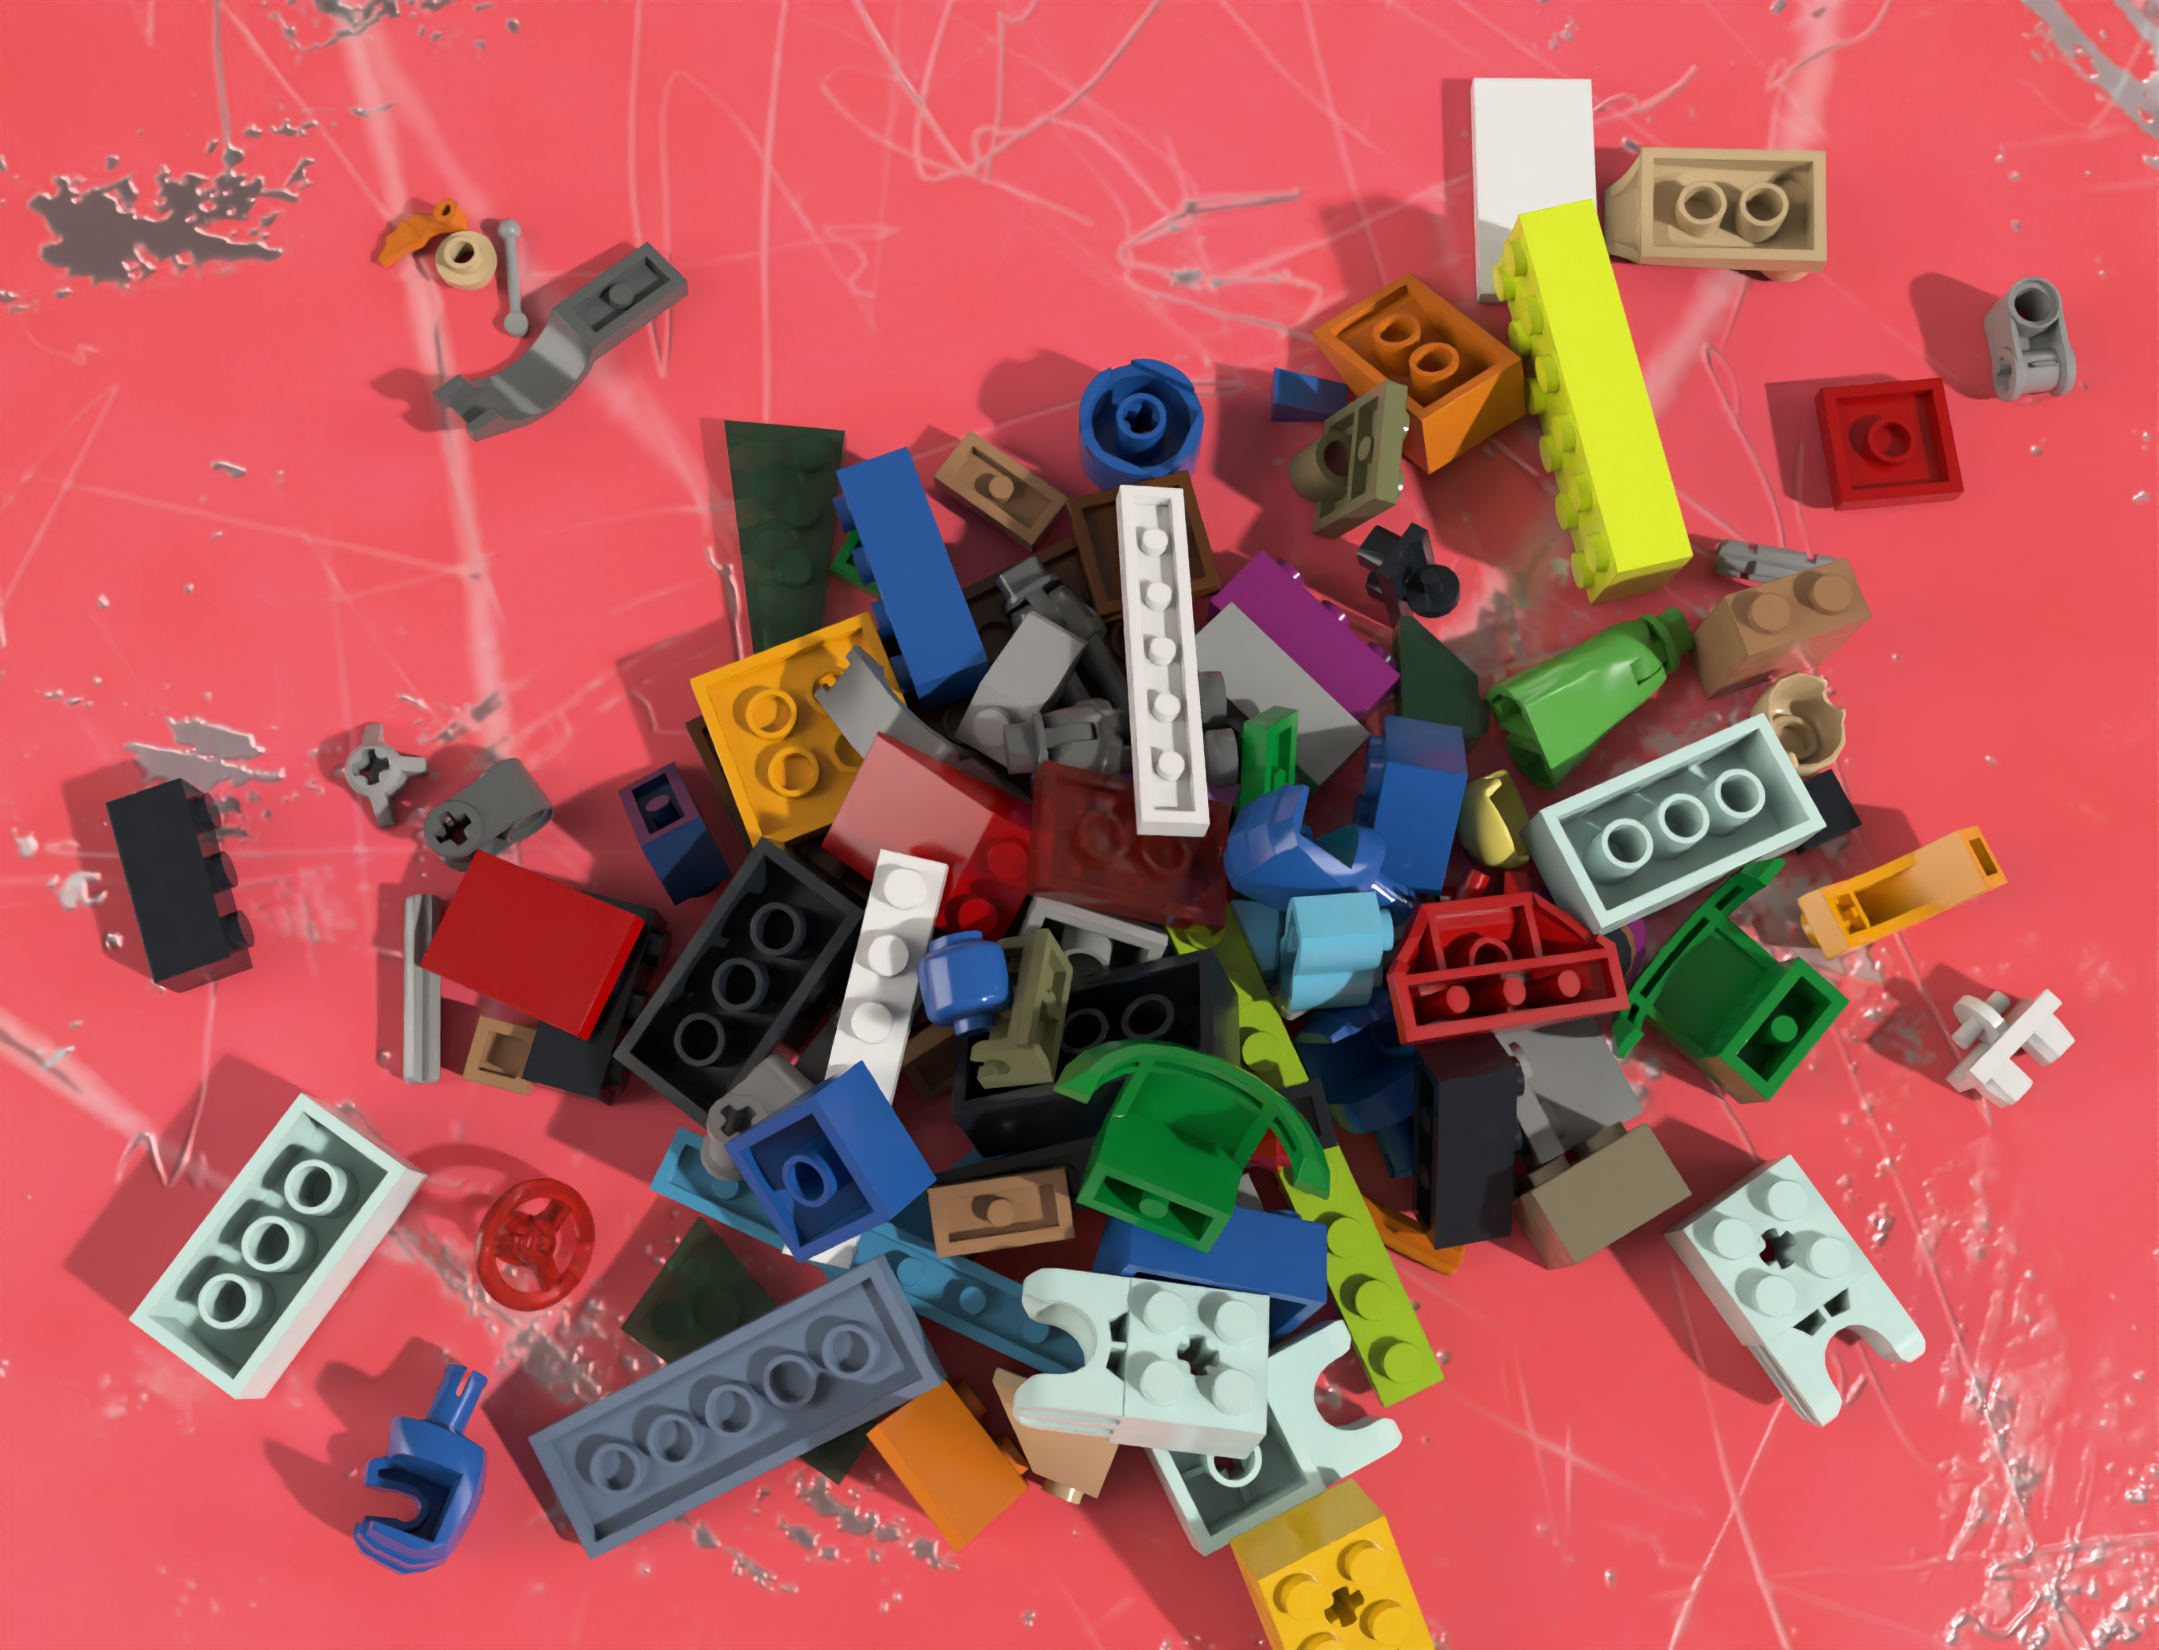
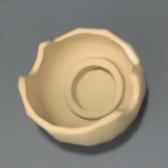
[1750,671,1846,776]

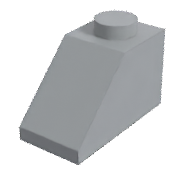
[954,611,1088,767]

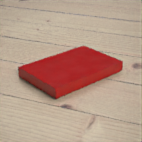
[419,849,645,1041]

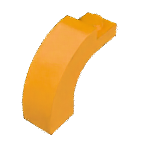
[1797,825,2008,961]

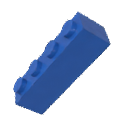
[832,446,990,712]

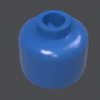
[916,931,1014,1038]

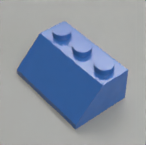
[1091,1201,1327,1348]

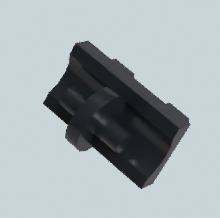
[1356,522,1461,633]

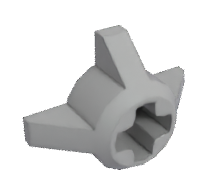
[344,723,429,828]

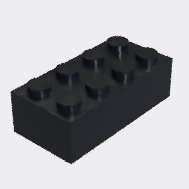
[612,836,868,1130]
[951,948,1241,1158]

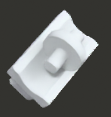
[1945,989,2075,1108]

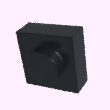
[1795,769,1862,855]

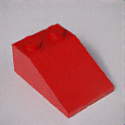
[821,731,1057,942]

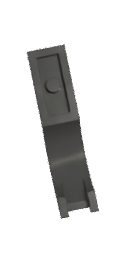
[433,241,688,442]
[814,645,1075,890]

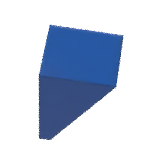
[1271,367,1347,422]

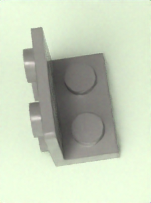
[1495,1017,1642,1171]

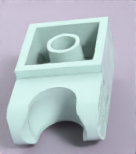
[1663,1154,1926,1428]
[1012,1268,1270,1460]
[1143,1319,1403,1556]

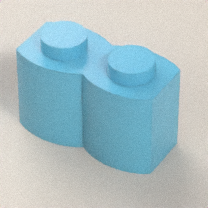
[1277,891,1394,1011]

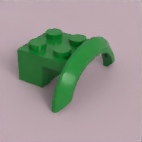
[1612,858,1850,1104]
[1053,1038,1330,1254]

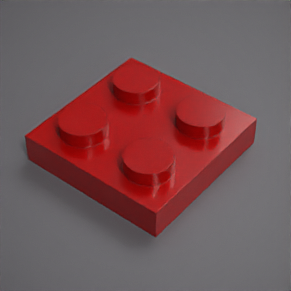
[1814,377,1964,511]

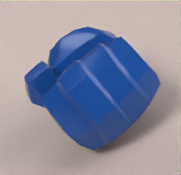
[1223,783,1416,927]
[1293,984,1415,1179]
[352,1364,488,1576]

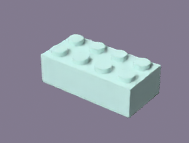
[1519,712,1827,935]
[128,1092,429,1399]

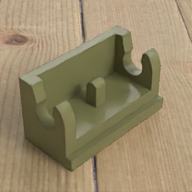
[970,928,1073,1089]

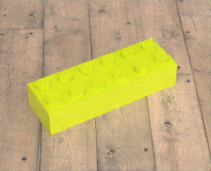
[1493,198,1693,606]

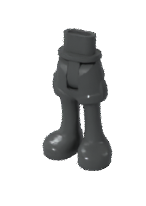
[995,557,1131,745]
[1003,671,1238,788]

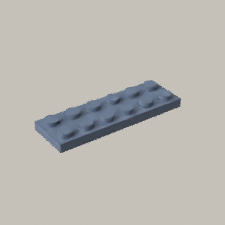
[528,1253,948,1560]

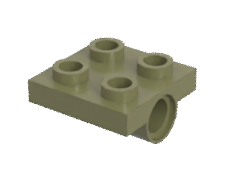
[1289,379,1410,540]

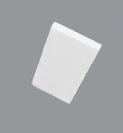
[1470,78,1597,304]

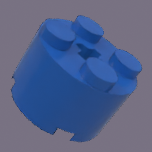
[1079,358,1204,491]

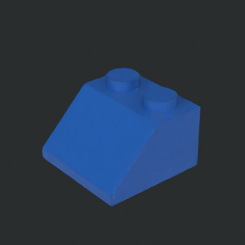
[723,1060,937,1264]

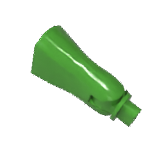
[1485,606,1695,792]

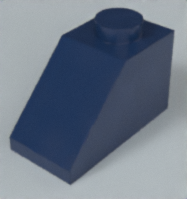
[618,762,733,906]

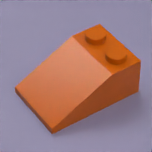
[1312,273,1527,475]
[866,1377,1030,1553]

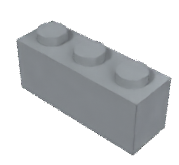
[1195,602,1371,804]

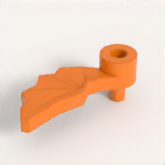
[378,199,469,268]

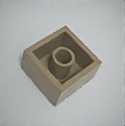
[1512,1121,1692,1270]

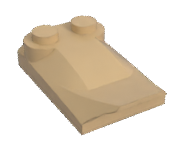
[1603,147,1827,283]

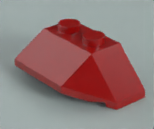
[1386,891,1630,1046]

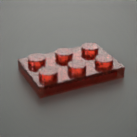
[1026,760,1229,936]

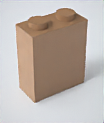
[1688,557,1872,701]

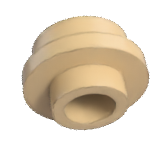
[435,231,497,291]

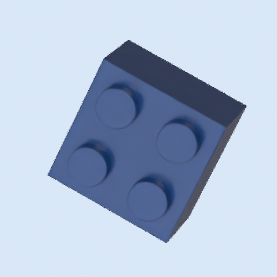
[1351,714,1468,896]

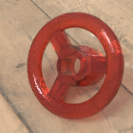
[474,1178,596,1312]

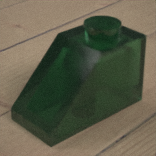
[1391,616,1490,754]

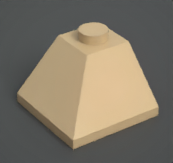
[992,1367,1119,1505]

